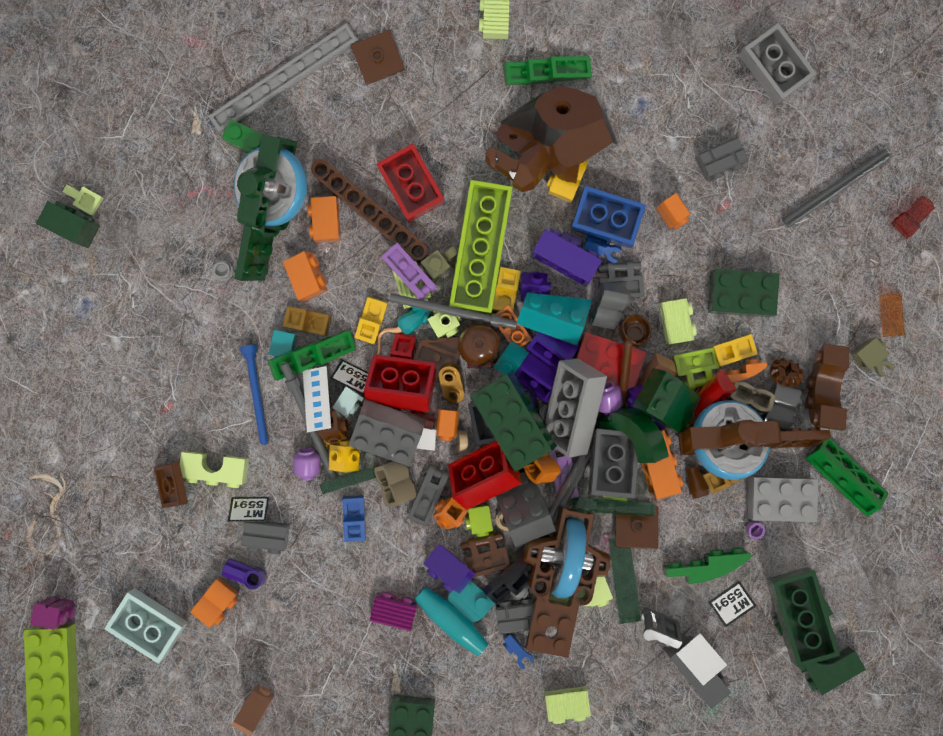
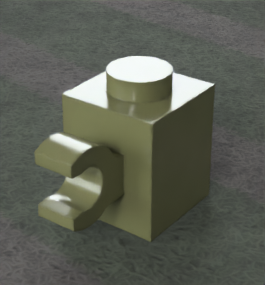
[420,246,458,282]
[850,338,894,377]

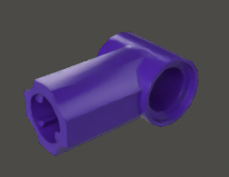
[222,558,267,590]

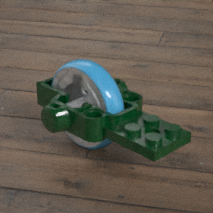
[234,134,307,281]

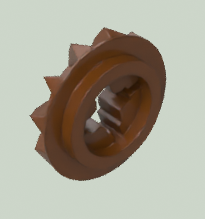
[770,357,804,387]

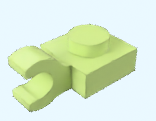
[62,184,103,216]

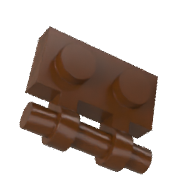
[461,532,510,578]

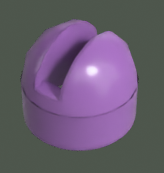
[746,521,765,539]

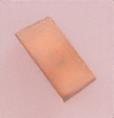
[880,294,905,337]

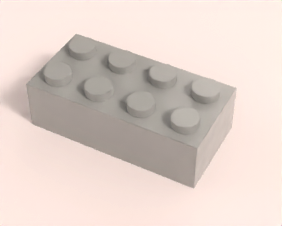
[544,359,607,458]

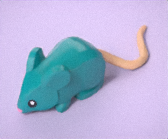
[377,307,432,355]

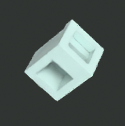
[332,387,365,418]

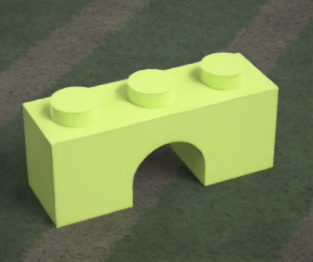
[180,451,249,488]

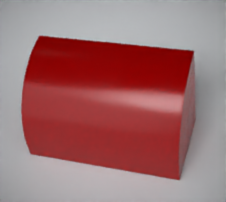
[694,369,737,417]

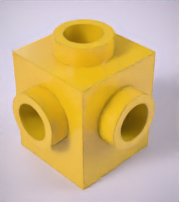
[329,440,360,472]

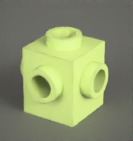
[428,311,462,339]

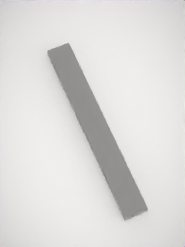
[208,23,359,134]

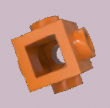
[432,497,469,530]

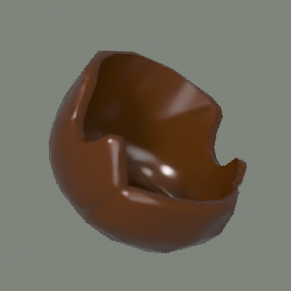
[619,314,651,346]

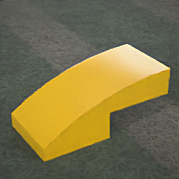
[492,267,521,312]
[354,296,389,344]
[713,334,758,367]

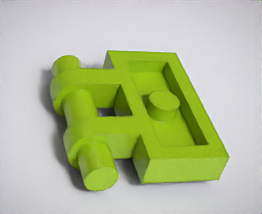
[673,348,720,390]

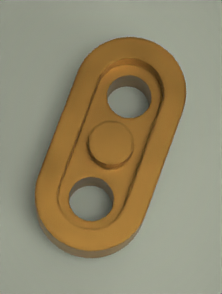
[439,363,465,404]

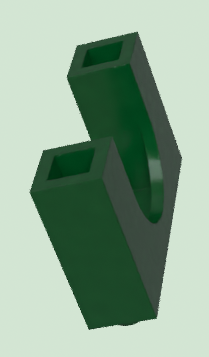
[773,597,866,695]

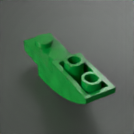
[663,547,751,584]

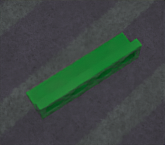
[805,439,889,517]

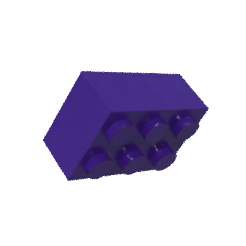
[531,229,602,287]

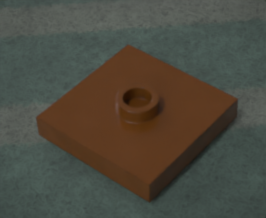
[351,30,405,85]
[154,461,188,508]
[615,504,658,549]

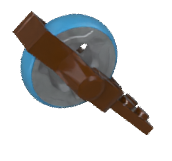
[678,400,831,480]
[523,506,610,658]

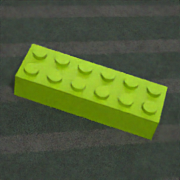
[449,180,513,315]
[24,623,80,736]

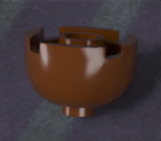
[458,324,500,366]

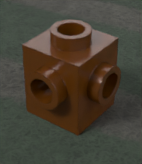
[317,410,349,444]

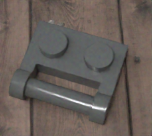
[641,608,683,650]

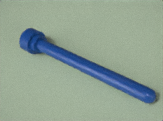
[240,344,268,445]

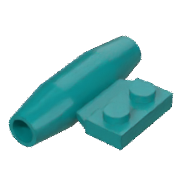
[414,581,495,656]

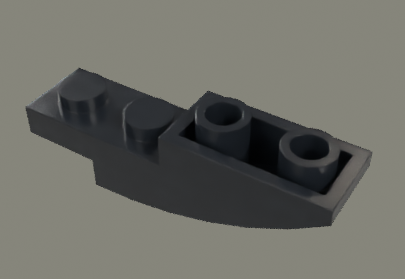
[483,534,552,604]

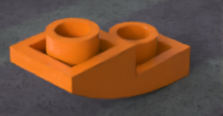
[496,305,532,347]
[727,359,767,383]

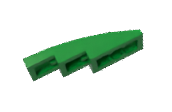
[503,56,592,85]
[267,330,356,381]

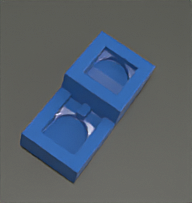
[342,495,366,542]

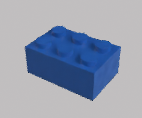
[570,186,646,249]

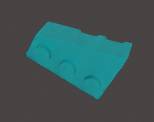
[516,292,592,345]

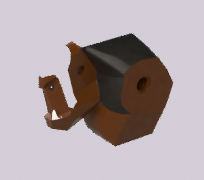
[485,86,619,192]

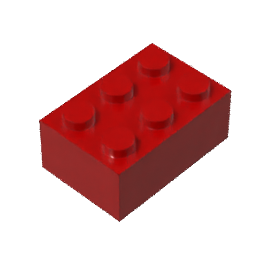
[376,143,445,223]
[575,332,646,392]
[364,354,437,412]
[448,441,521,510]

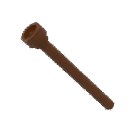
[614,340,633,431]

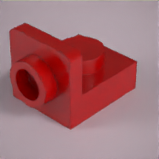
[390,333,417,360]

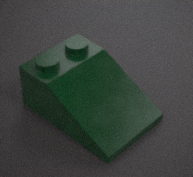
[632,368,701,434]

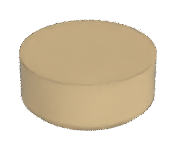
[457,431,468,452]

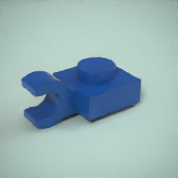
[584,235,621,263]
[503,633,534,670]

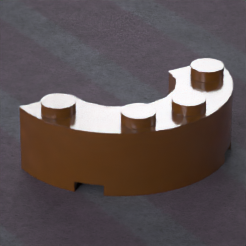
[805,343,850,431]

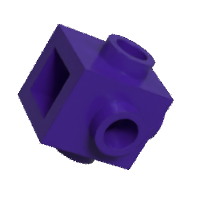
[520,272,551,302]

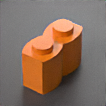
[655,193,691,230]
[435,409,460,441]
[523,453,561,484]
[190,577,239,628]

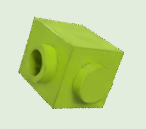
[465,504,493,537]

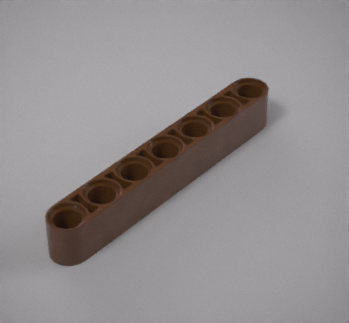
[311,159,428,263]

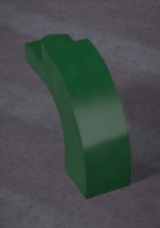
[597,407,669,463]

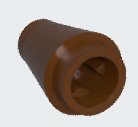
[686,467,710,499]

